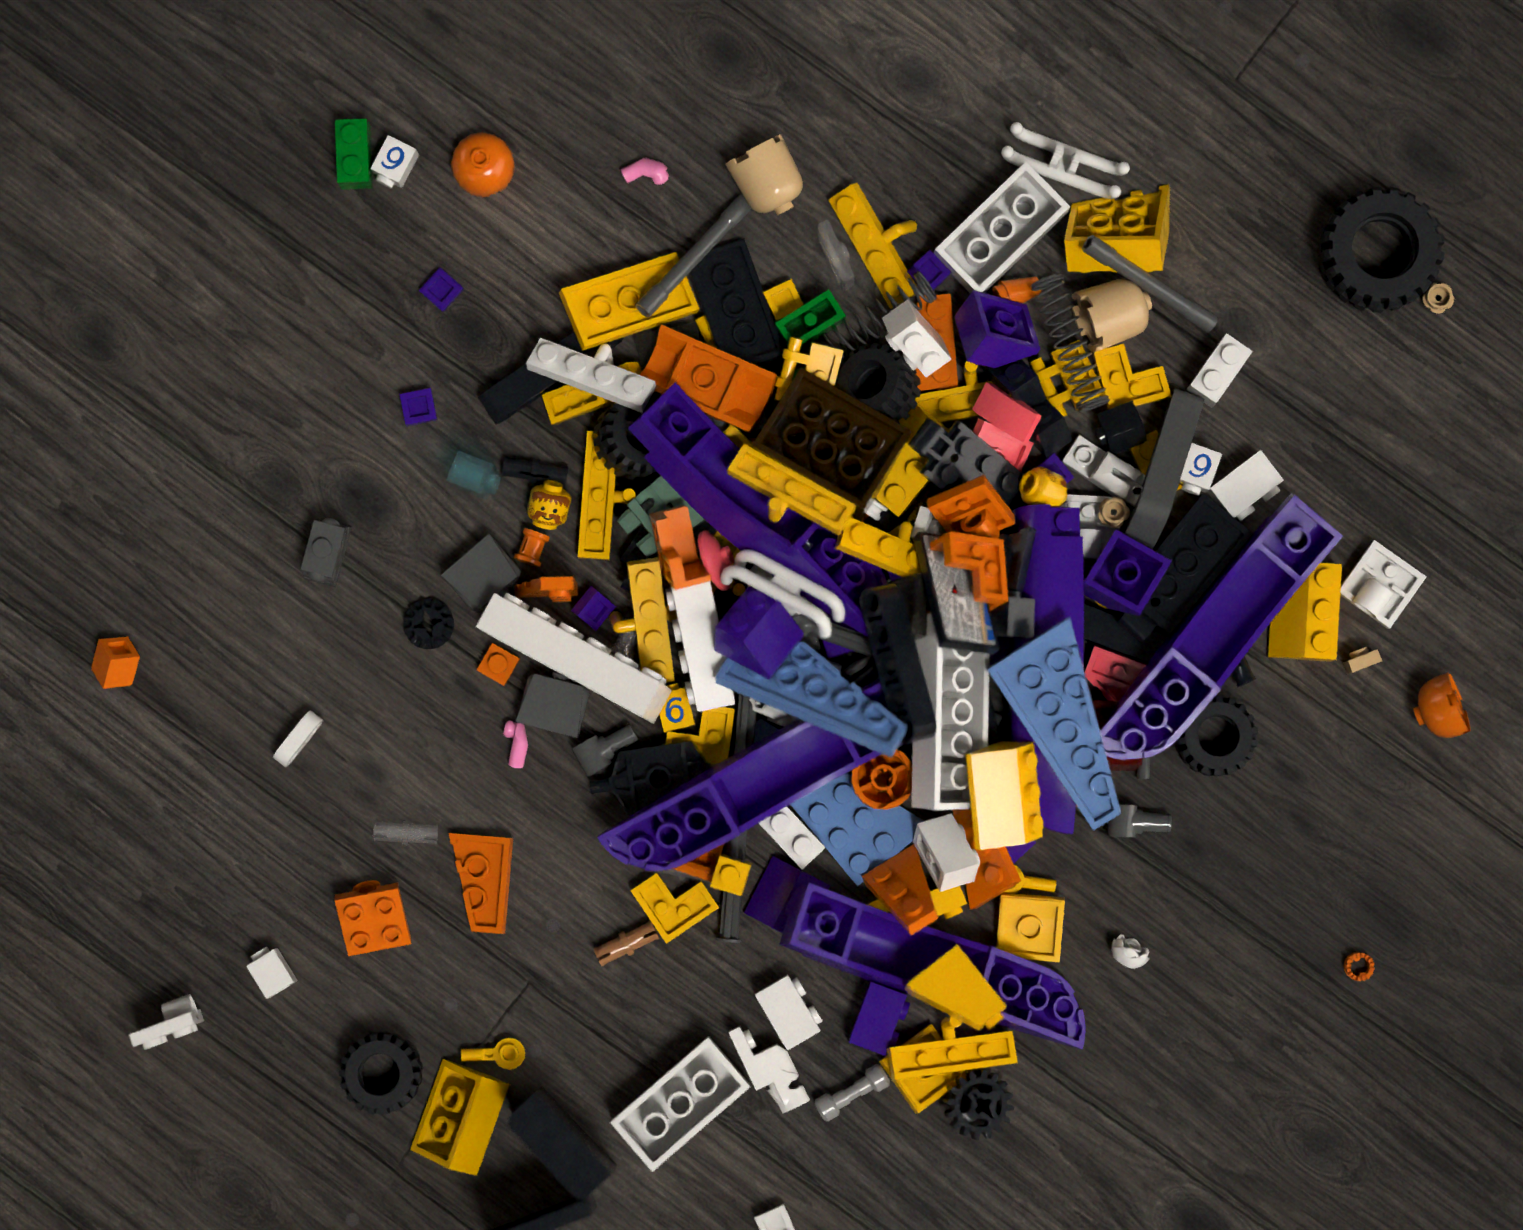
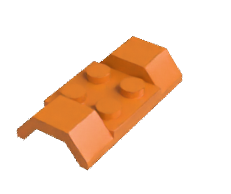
[639,324,777,433]

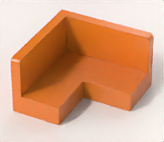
[649,505,711,590]
[929,531,1008,611]

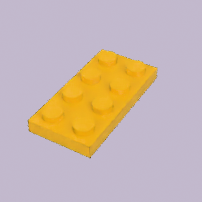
[559,252,700,351]

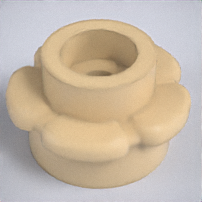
[1423,283,1454,314]
[1098,496,1130,528]

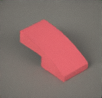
[972,382,1042,444]

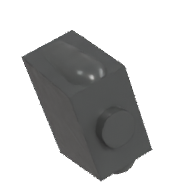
[300,518,352,587]
[441,534,521,612]
[515,672,589,739]

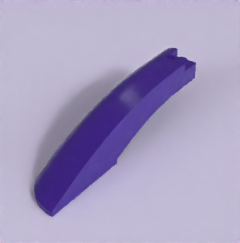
[628,382,888,636]
[1099,493,1343,760]
[1007,504,1084,835]
[597,679,902,871]
[779,882,1086,1049]

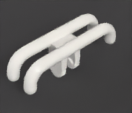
[1001,122,1130,199]
[720,549,845,639]

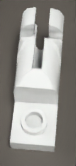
[1061,435,1145,507]
[728,1026,810,1113]

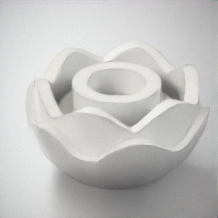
[1111,934,1150,969]

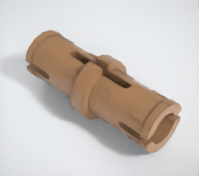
[593,921,660,966]

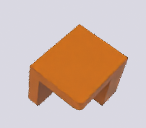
[91,636,140,689]

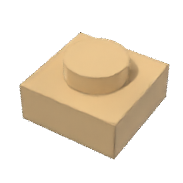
[1343,646,1382,674]

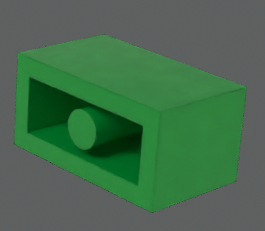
[335,119,373,189]
[775,289,846,350]

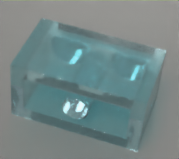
[447,451,501,500]

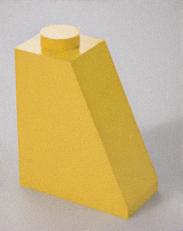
[905,945,1006,1030]

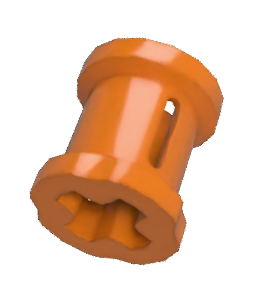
[513,528,550,567]

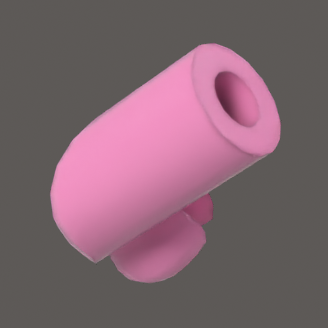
[620,158,669,185]
[503,720,528,768]

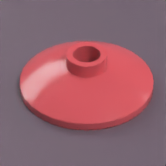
[698,530,734,591]

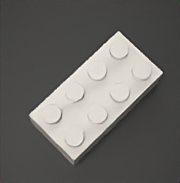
[934,162,1070,294]
[665,582,735,712]
[610,1036,751,1172]

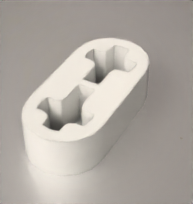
[273,710,323,768]

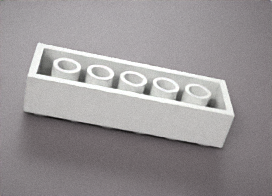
[476,593,672,724]
[912,613,989,810]

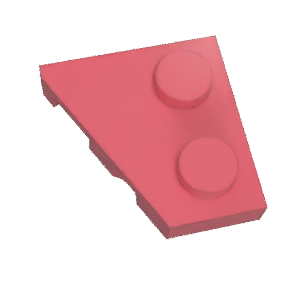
[1085,644,1147,706]

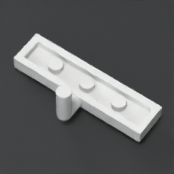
[526,338,656,413]

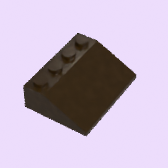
[752,368,912,521]

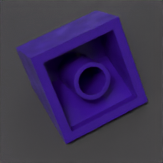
[954,290,1040,368]
[1084,529,1172,616]
[714,586,804,680]
[744,856,830,934]

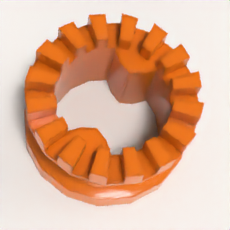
[1343,952,1375,981]

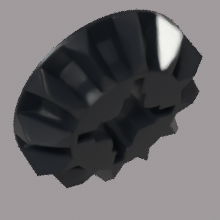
[403,599,454,649]

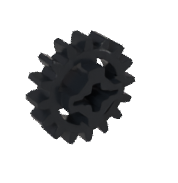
[943,1069,1014,1140]

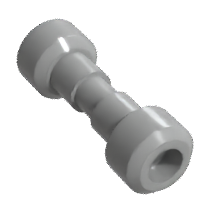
[814,1064,890,1121]

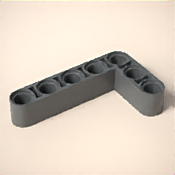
[1123,388,1205,550]

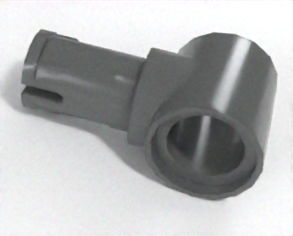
[572,724,638,777]
[1108,805,1172,838]

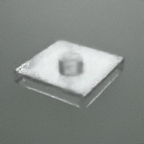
[816,220,855,291]

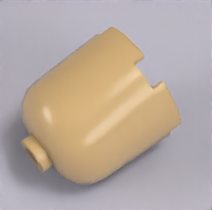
[725,134,803,216]
[1072,278,1152,353]

